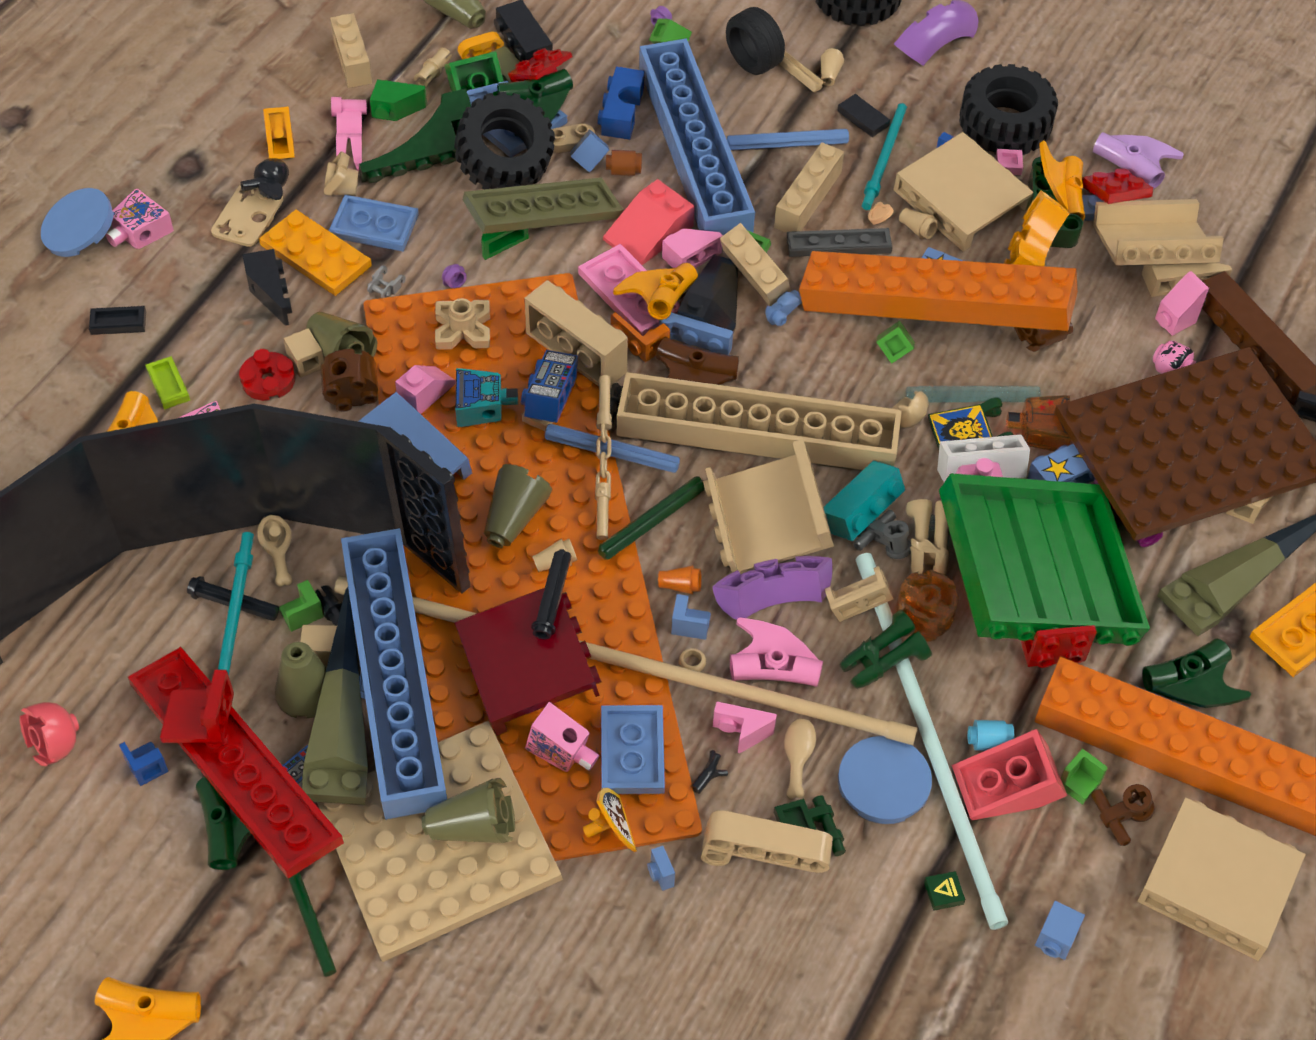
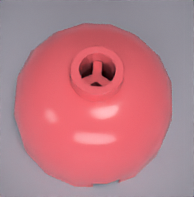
[19,702,79,766]

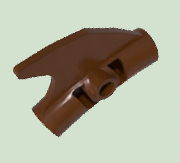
[656,337,739,385]

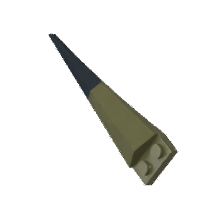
[1157,514,1316,636]
[302,587,368,805]

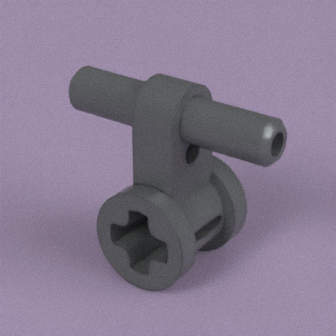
[853,510,911,559]

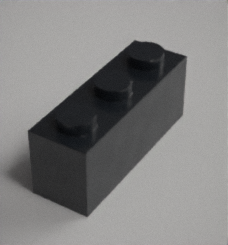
[494,0,553,62]

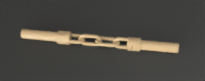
[595,375,612,540]

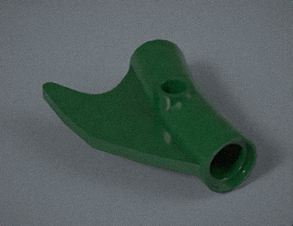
[497,69,573,137]
[1142,638,1251,708]
[196,777,251,870]

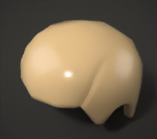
[891,391,929,428]

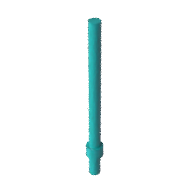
[861,103,907,210]
[217,532,254,675]

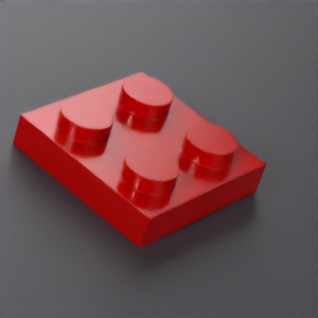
[1082,169,1154,204]

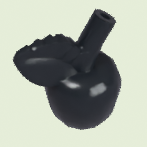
[240,158,289,200]

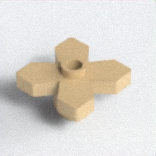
[435,298,490,349]

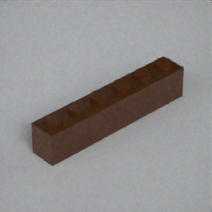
[1202,271,1316,405]

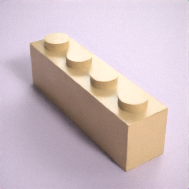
[774,142,844,233]

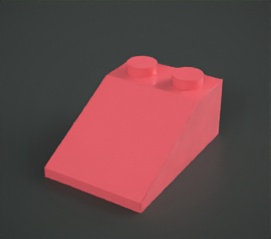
[603,179,695,265]
[952,729,1067,821]

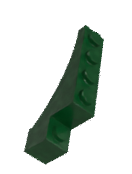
[359,88,471,183]

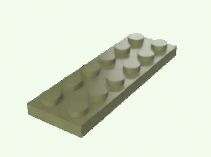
[462,177,624,234]

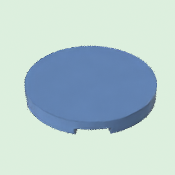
[41,188,114,257]
[838,736,932,824]

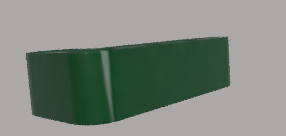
[1028,156,1083,248]

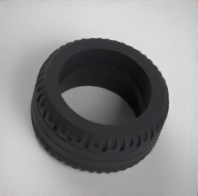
[726,7,785,75]

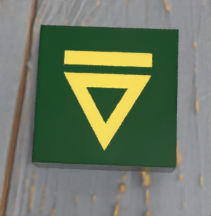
[924,871,965,911]

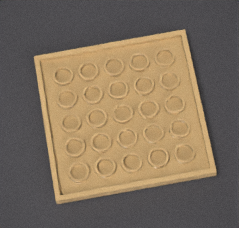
[317,721,563,962]

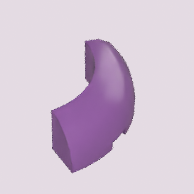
[894,0,978,66]
[713,556,832,619]

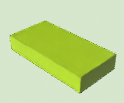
[145,356,191,410]

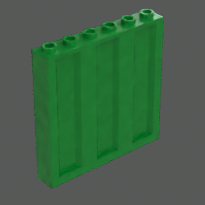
[939,473,1150,646]

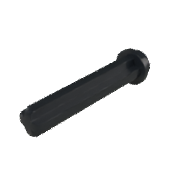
[531,549,572,639]
[187,576,279,621]

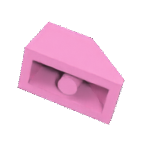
[662,229,723,268]
[1155,271,1209,336]
[395,365,456,414]

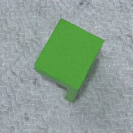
[649,18,692,44]
[876,321,915,364]
[279,580,324,632]
[1061,749,1108,805]

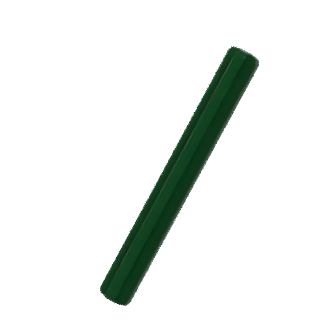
[598,476,705,560]

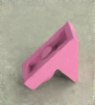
[713,702,777,753]

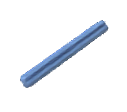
[726,129,849,150]
[545,424,680,473]

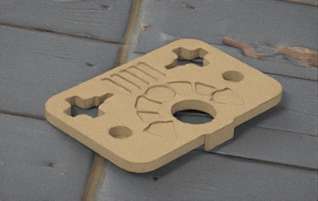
[211,186,283,247]

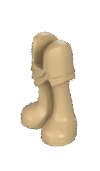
[906,499,949,582]

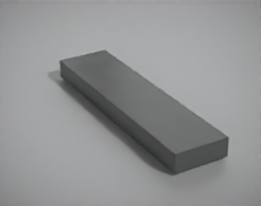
[786,228,892,257]

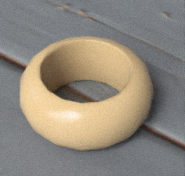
[679,648,706,672]

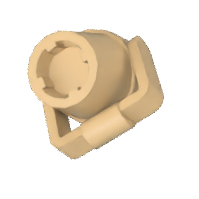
[324,151,359,196]

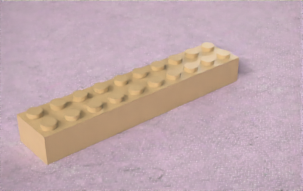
[617,372,902,470]

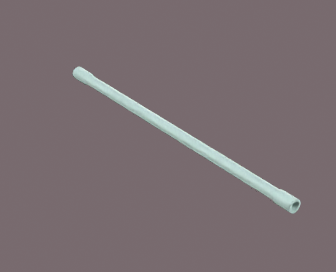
[855,553,1008,930]

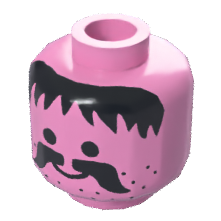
[1153,341,1196,374]

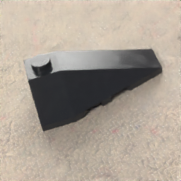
[678,254,738,333]

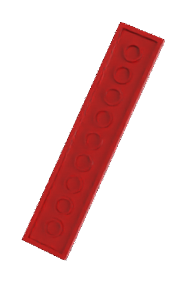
[128,647,344,879]

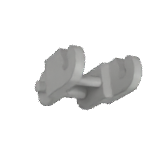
[367,265,406,299]

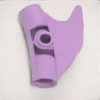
[1093,132,1184,189]

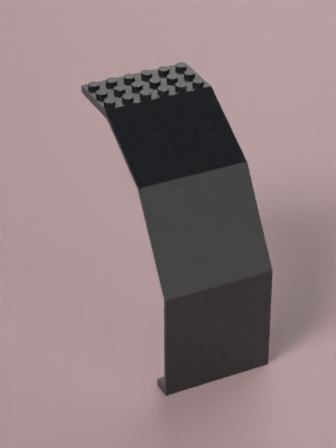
[0,403,470,665]

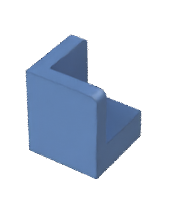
[570,129,609,172]
[671,594,711,640]

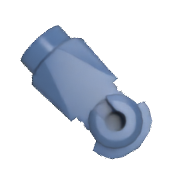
[765,290,802,326]

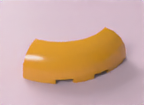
[1003,190,1069,266]

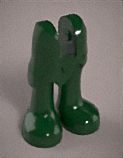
[840,609,932,689]

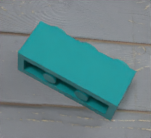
[823,460,906,541]

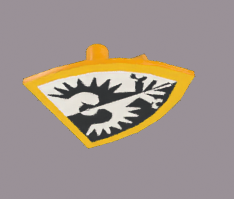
[583,788,637,852]

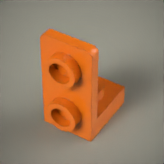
[611,312,670,363]

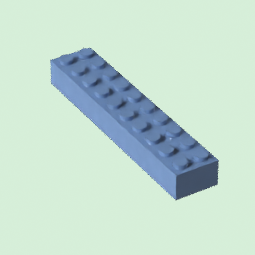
[639,38,755,235]
[341,528,447,820]

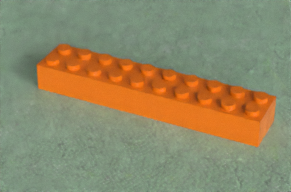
[799,251,1078,331]
[1034,657,1316,836]

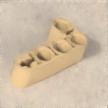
[701,811,833,873]

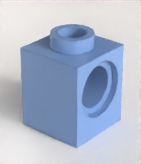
[1035,901,1085,960]

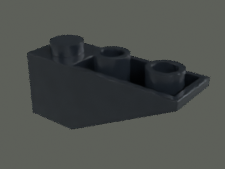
[242,249,292,326]

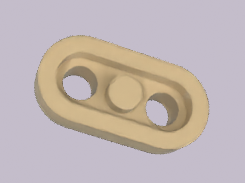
[552,124,595,153]

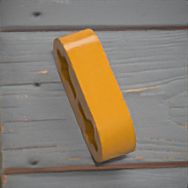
[457,32,504,60]

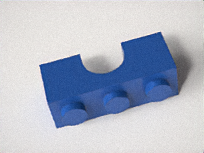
[597,67,645,140]

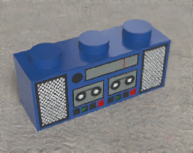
[521,350,578,423]

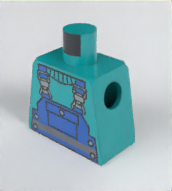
[455,368,518,427]

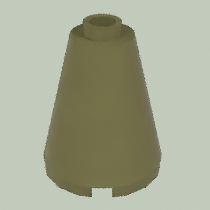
[423,0,486,29]
[306,312,378,357]
[484,464,552,548]
[275,642,327,718]
[422,778,515,843]

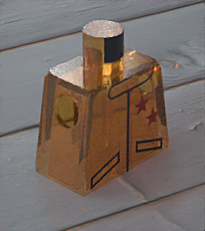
[1006,395,1071,452]

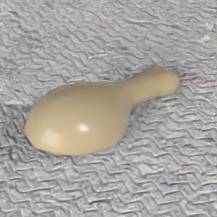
[257,515,293,587]
[784,718,816,800]

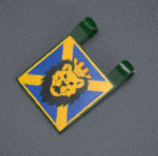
[928,397,1013,450]

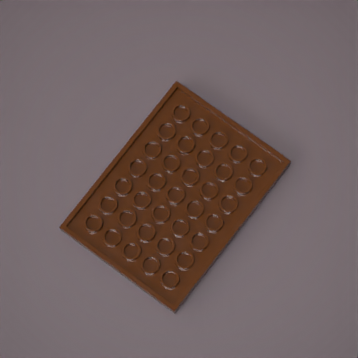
[1054,347,1316,541]

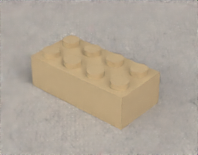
[524,280,628,386]

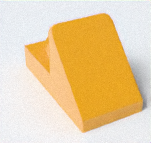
[263,106,295,159]

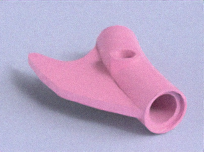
[730,618,823,687]

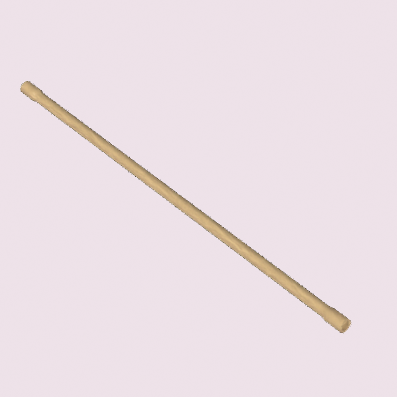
[335,576,917,745]

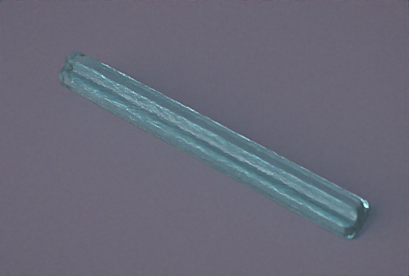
[905,386,1041,402]

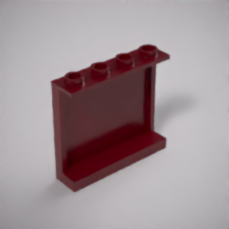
[455,588,601,736]

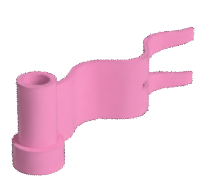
[331,97,367,171]

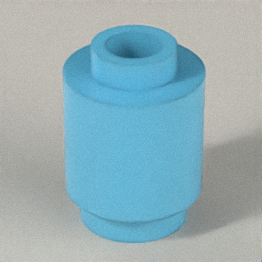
[967,720,1014,751]

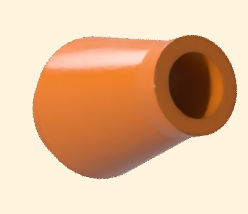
[658,566,702,595]

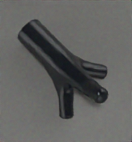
[691,750,728,794]

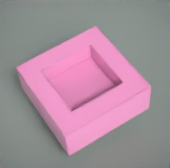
[996,149,1023,175]

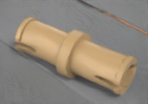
[414,47,452,87]

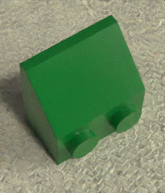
[444,51,504,96]

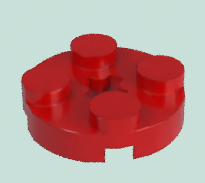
[239,349,295,401]

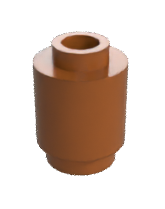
[606,150,642,176]

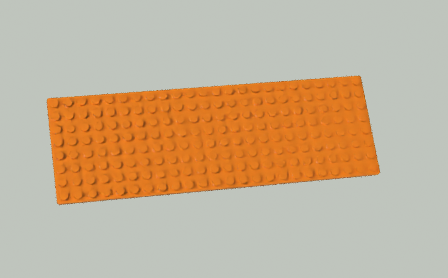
[363,273,702,861]

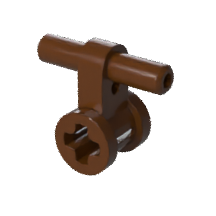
[1091,784,1155,846]

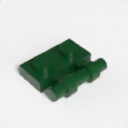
[774,795,846,856]

